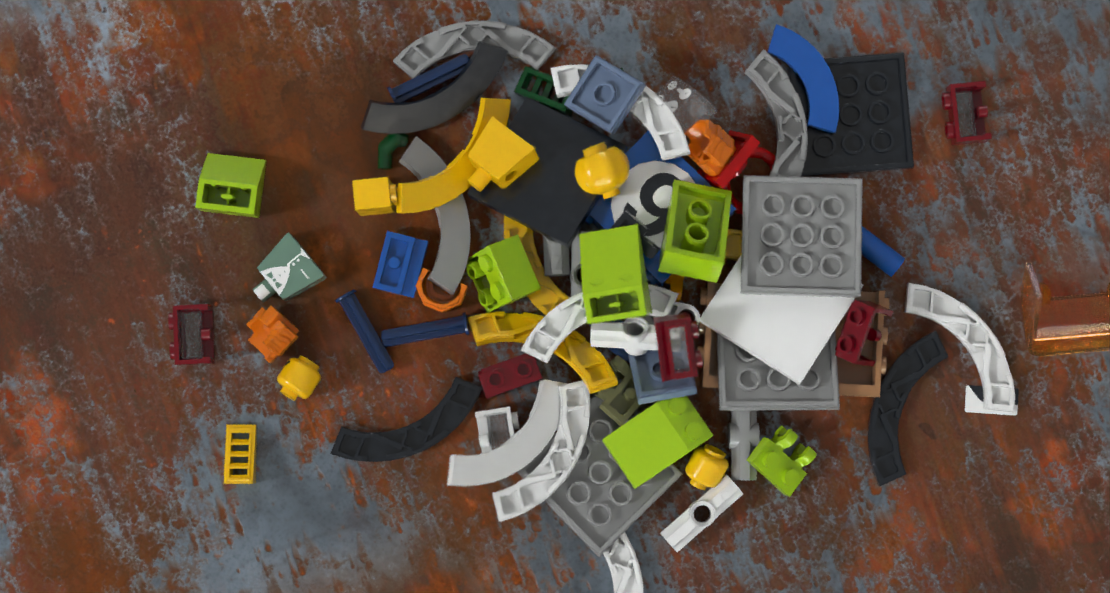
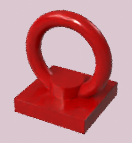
[697,130,775,215]

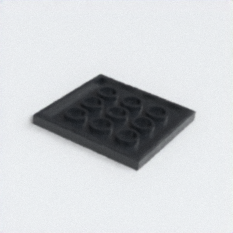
[787,52,914,177]
[467,97,628,248]

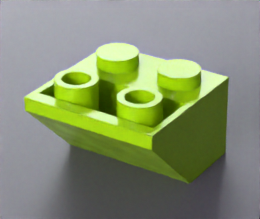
[195,153,266,218]
[466,235,541,313]

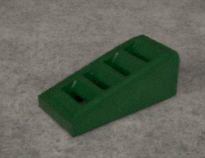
[514,66,573,116]

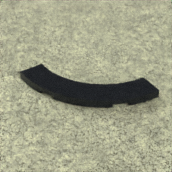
[361,41,508,134]
[867,331,948,486]
[331,377,483,462]

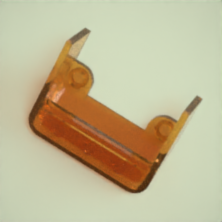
[1021,263,1110,356]

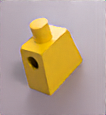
[467,116,539,192]

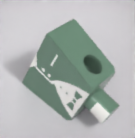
[252,232,327,303]

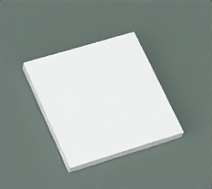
[699,256,863,385]

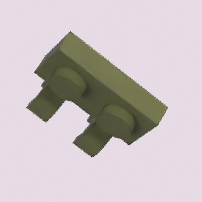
[592,355,641,427]

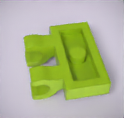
[747,426,817,497]

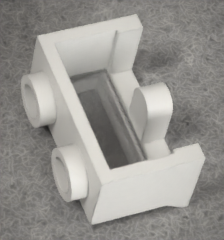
[475,407,520,453]

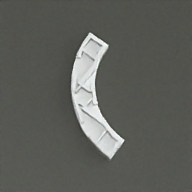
[551,64,691,161]
[904,283,1015,412]
[520,284,678,363]
[447,379,568,486]
[492,380,591,522]
[603,532,643,593]

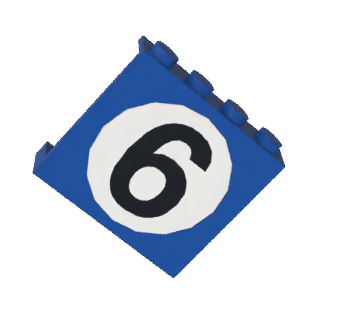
[585,131,736,287]

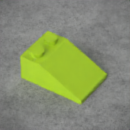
[658,179,732,283]
[602,396,714,489]

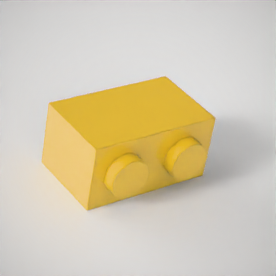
[352,177,398,216]

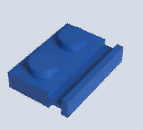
[373,231,429,298]

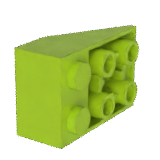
[579,224,653,324]

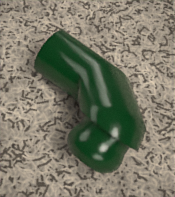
[378,133,408,170]

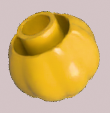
[575,142,630,199]

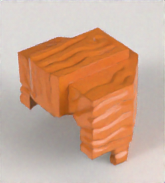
[684,119,736,176]
[416,268,468,313]
[246,305,299,363]

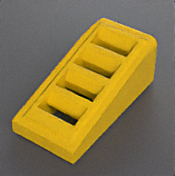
[224,424,257,484]

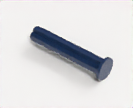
[387,54,470,103]
[335,289,394,374]
[381,312,470,347]

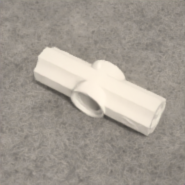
[590,317,682,356]
[660,475,743,552]

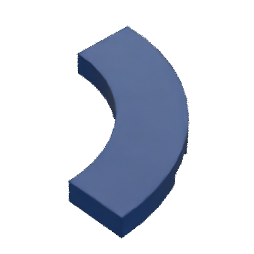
[768,24,839,134]

